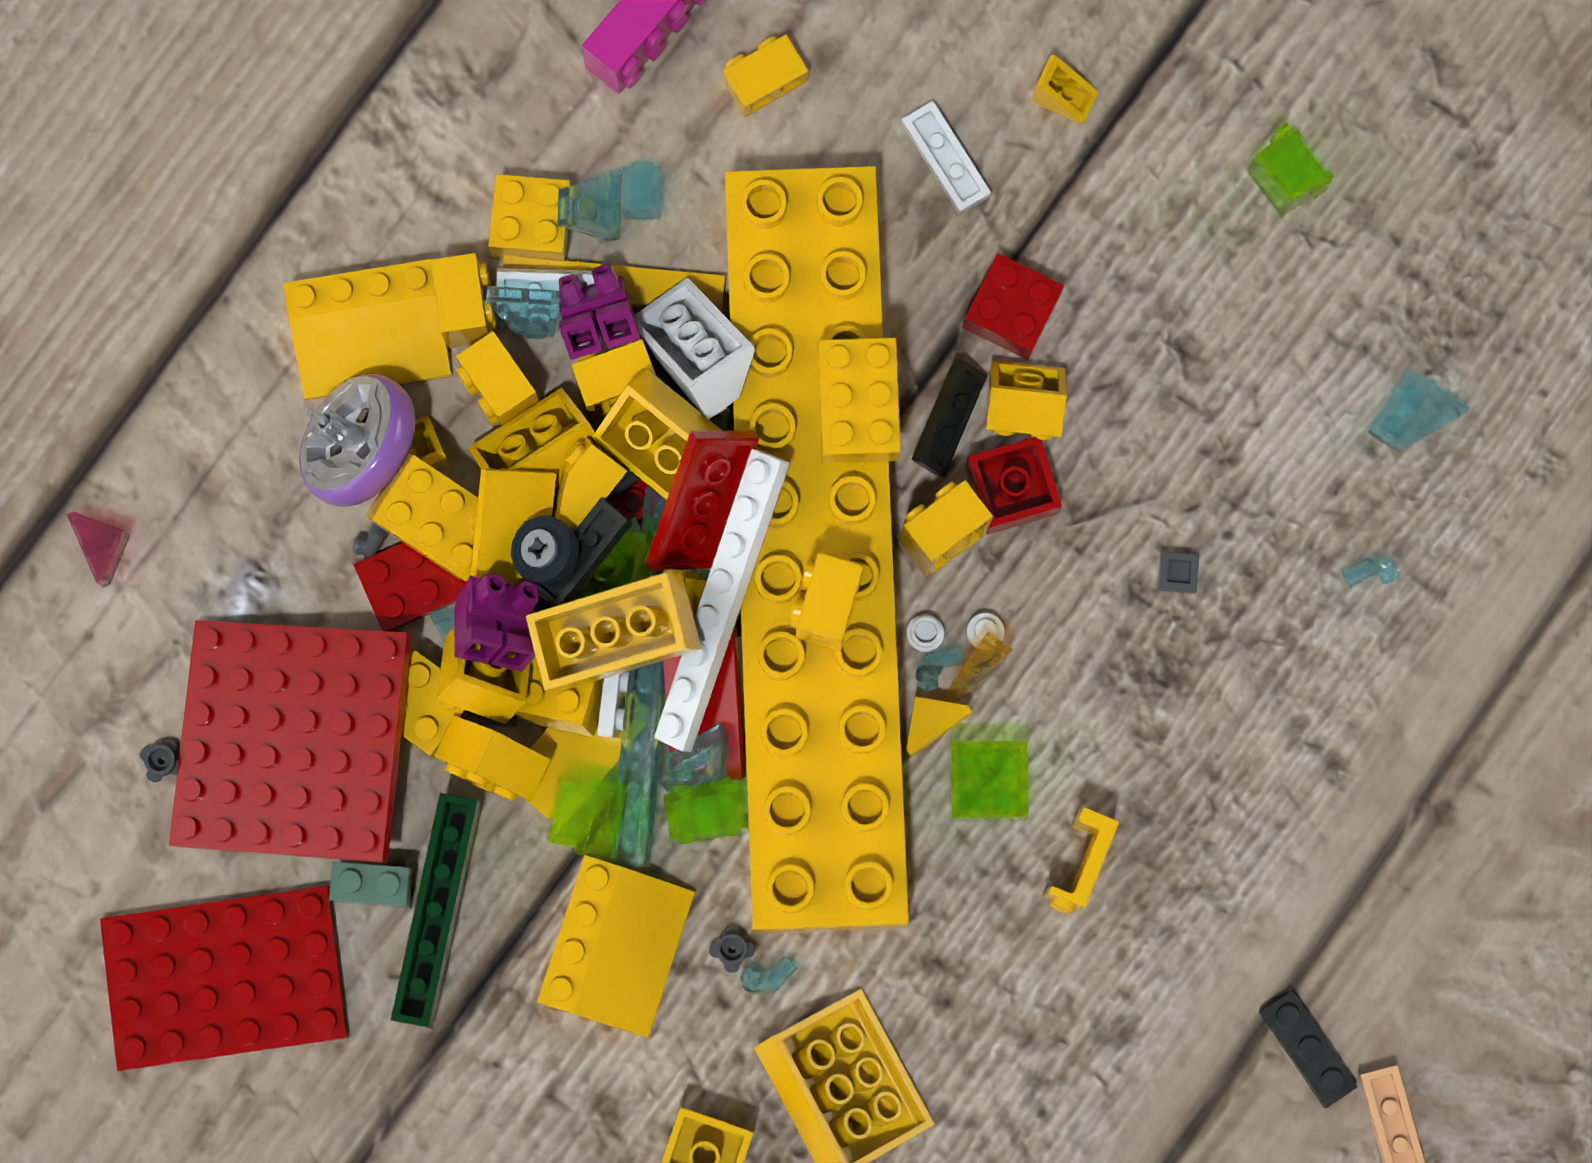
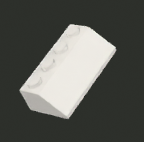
[635,278,755,420]

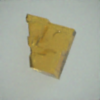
[942,632,1013,703]

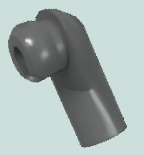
[353,522,389,558]

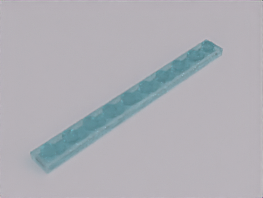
[610,487,667,868]

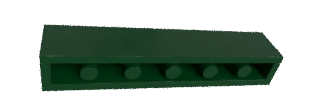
[390,793,481,1029]

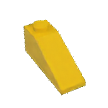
[553,437,627,531]

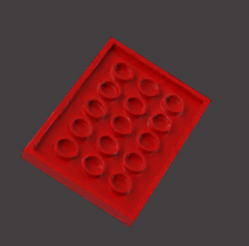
[100,886,348,1071]

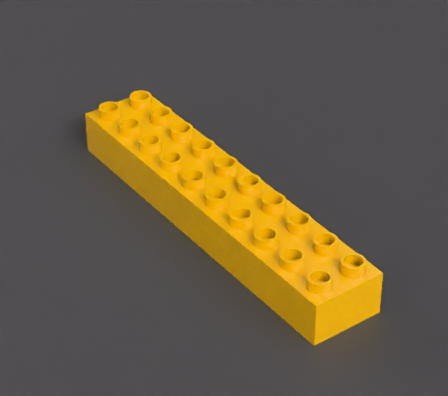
[725,166,909,934]

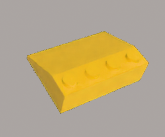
[283,259,452,401]
[537,855,695,1038]
[753,989,935,1163]

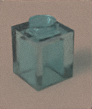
[623,161,661,219]

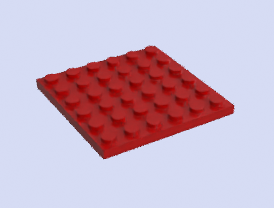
[169,620,412,863]

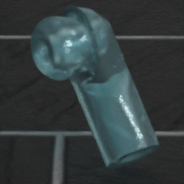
[1342,557,1400,588]
[915,646,964,691]
[740,956,797,994]

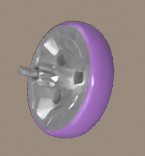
[299,374,415,507]

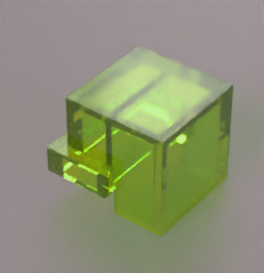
[1246,122,1333,217]
[545,778,628,861]

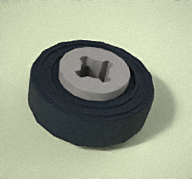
[511,516,579,585]

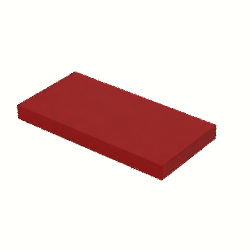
[645,431,760,571]
[663,627,746,780]

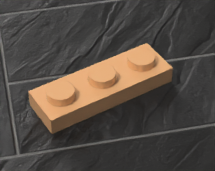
[1358,1065,1425,1163]

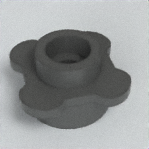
[140,739,178,783]
[709,927,755,973]

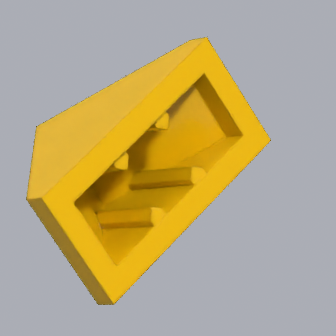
[1032,55,1099,124]
[408,415,451,472]
[905,697,973,759]

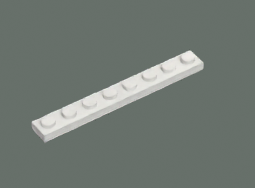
[654,449,790,752]

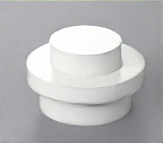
[966,613,1004,651]
[906,614,944,652]

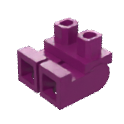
[558,263,640,360]
[454,573,538,671]

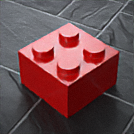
[962,253,1064,361]
[965,437,1062,535]

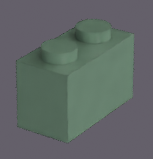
[329,862,414,908]

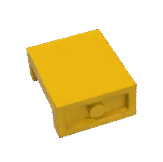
[1043,807,1119,915]

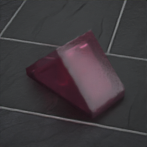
[67,511,130,588]

